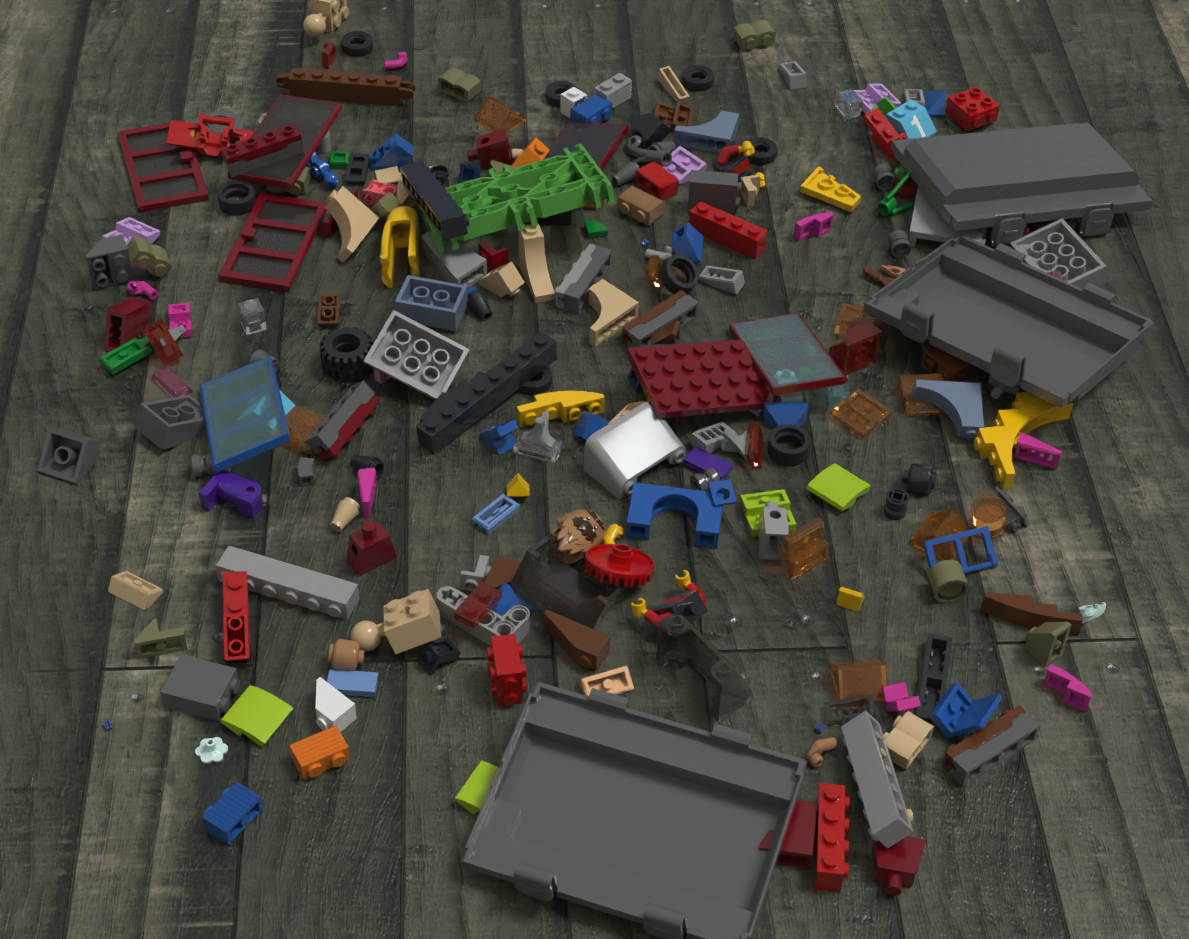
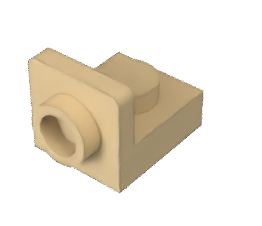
[740,175,760,207]

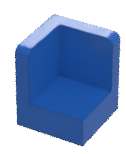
[573,411,609,440]

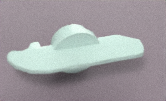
[1078,602,1106,623]

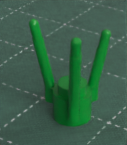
[877,172,915,216]

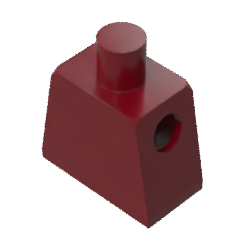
[467,129,513,170]
[346,520,397,577]
[872,836,926,896]

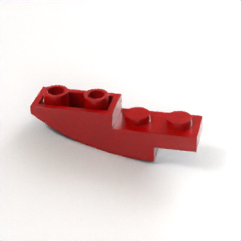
[862,108,909,164]
[222,571,250,662]

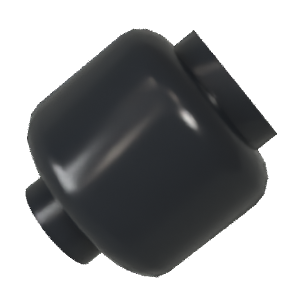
[902,464,936,494]

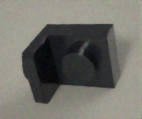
[418,637,461,674]

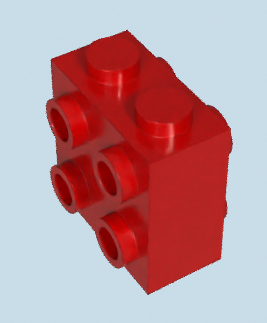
[945,87,1000,131]
[487,634,527,706]

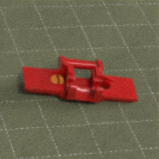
[167,113,255,157]

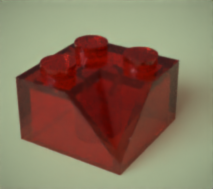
[829,317,882,376]

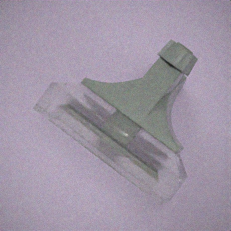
[513,411,563,463]

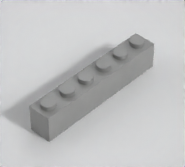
[216,546,359,620]
[841,710,913,848]

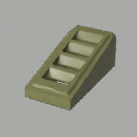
[370,192,400,217]

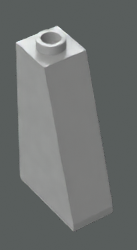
[421,232,487,287]

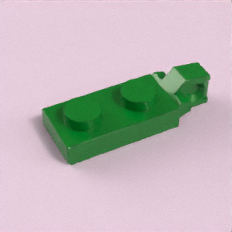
[100,334,159,375]

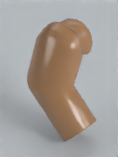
[806,737,837,767]

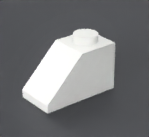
[315,677,357,732]

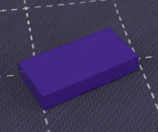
[683,446,733,481]

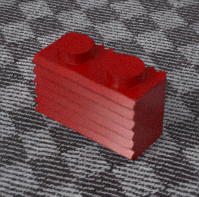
[635,161,679,201]

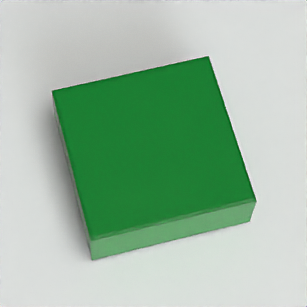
[329,151,350,169]

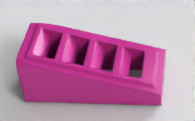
[1013,432,1062,470]
[357,468,377,518]

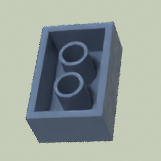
[395,275,468,331]

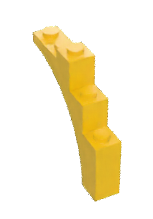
[974,392,1073,490]

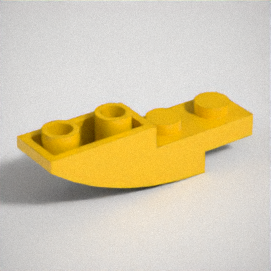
[517,391,605,428]

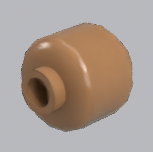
[328,639,365,671]

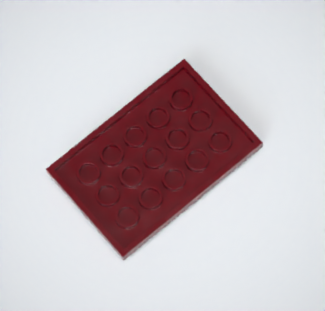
[626,340,775,419]

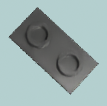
[986,486,1028,531]

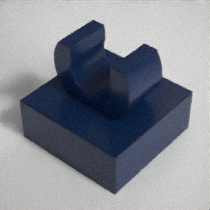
[458,163,481,183]

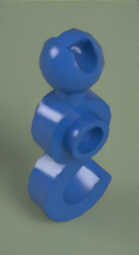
[300,147,339,188]

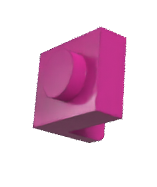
[881,682,921,715]

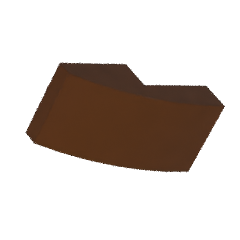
[317,293,340,326]

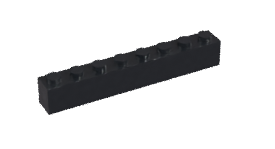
[400,161,470,240]
[416,331,557,454]

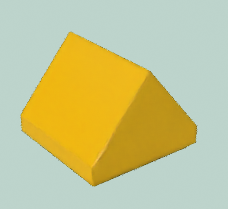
[507,473,530,497]
[836,587,865,612]

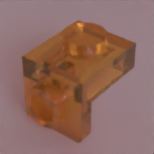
[644,255,678,287]

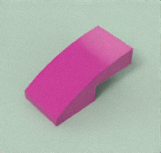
[793,212,834,242]
[168,303,192,338]
[1043,664,1092,712]

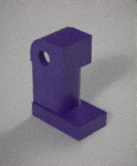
[199,469,264,519]

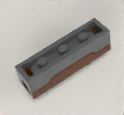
[621,290,699,348]
[942,705,1041,787]

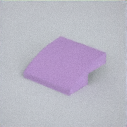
[849,84,902,114]
[663,146,708,184]
[102,217,160,245]

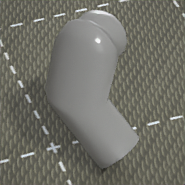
[645,245,675,262]

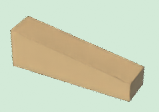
[657,66,690,103]

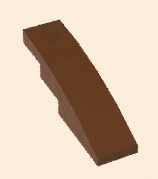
[981,592,1083,636]

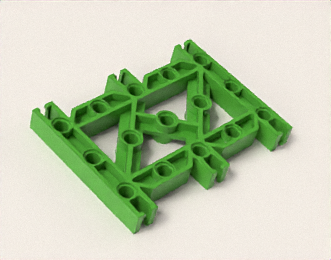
[416,144,616,254]

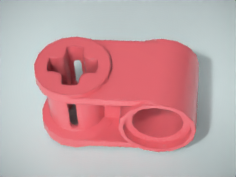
[359,180,398,207]

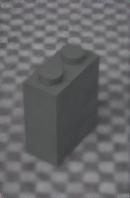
[688,170,741,216]
[160,654,240,722]

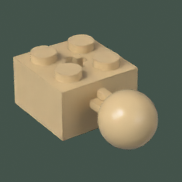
[303,0,349,37]
[350,589,441,654]

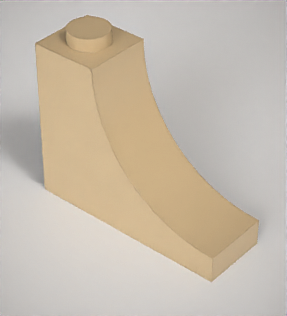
[325,186,379,262]
[519,224,555,303]
[588,279,639,347]

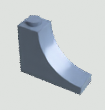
[674,110,739,153]
[912,380,984,440]

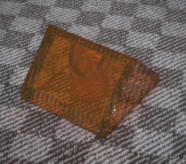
[474,94,527,132]
[909,507,970,560]
[829,658,888,704]

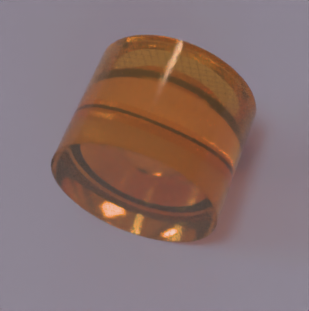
[971,494,1007,537]

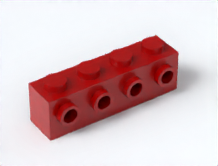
[689,201,768,259]
[814,783,850,892]

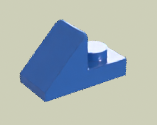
[480,420,519,454]

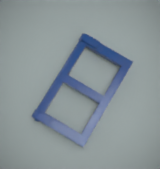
[923,526,998,574]

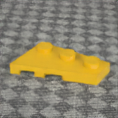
[800,166,861,212]

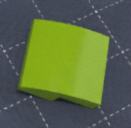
[806,463,871,511]
[740,489,797,537]
[220,685,293,748]
[454,760,499,814]

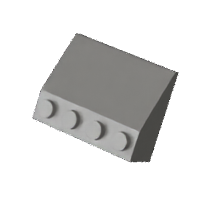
[1010,218,1107,289]
[363,310,470,400]

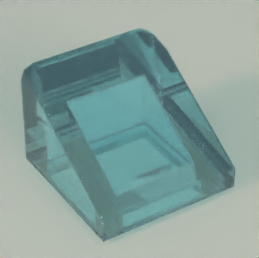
[825,376,850,404]

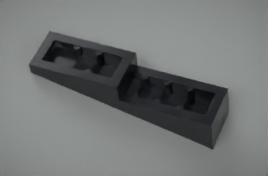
[916,633,953,722]

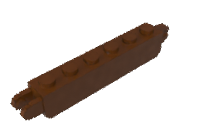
[276,68,416,105]

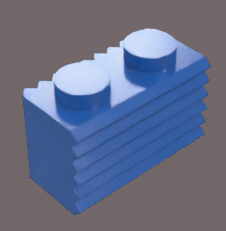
[570,93,612,123]
[203,782,263,845]

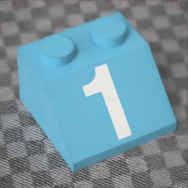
[886,100,937,139]

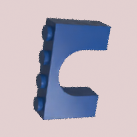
[626,483,724,549]

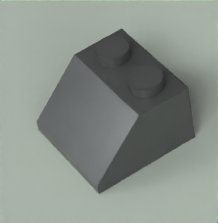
[37,428,101,484]

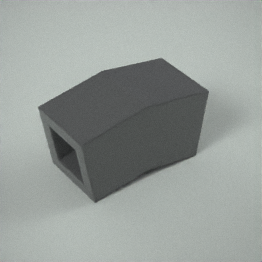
[297,457,315,487]

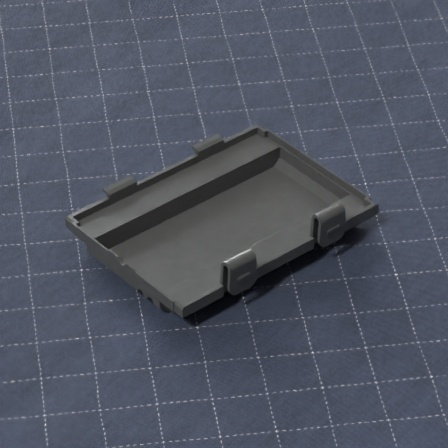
[891,123,1152,247]
[864,234,1154,408]
[461,682,807,939]

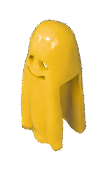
[380,206,420,288]

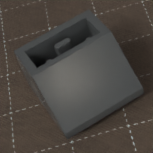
[86,234,134,290]

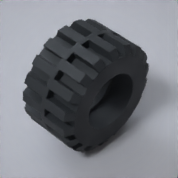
[319,327,373,382]

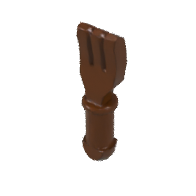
[862,267,895,287]

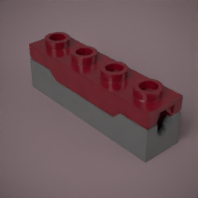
[221,123,305,178]
[305,381,380,461]

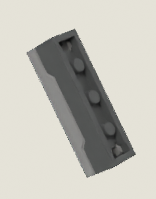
[554,244,612,314]

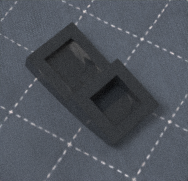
[345,154,370,184]

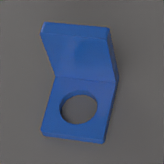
[707,479,737,507]

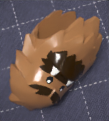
[543,509,605,566]

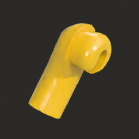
[603,524,624,544]

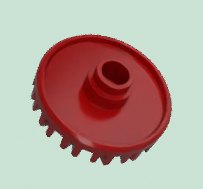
[583,544,655,587]

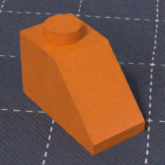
[511,137,550,167]

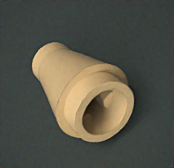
[330,497,360,532]

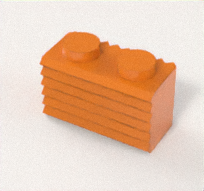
[289,725,350,780]

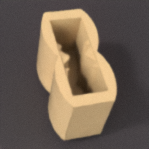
[883,711,934,770]

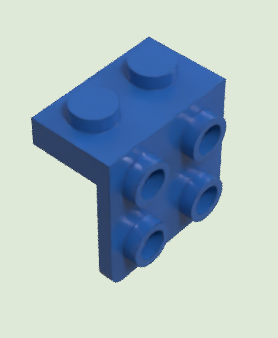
[929,682,1002,739]

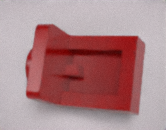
[478,241,509,271]

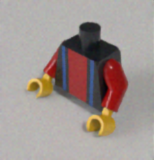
[711,141,766,188]
[631,570,707,633]

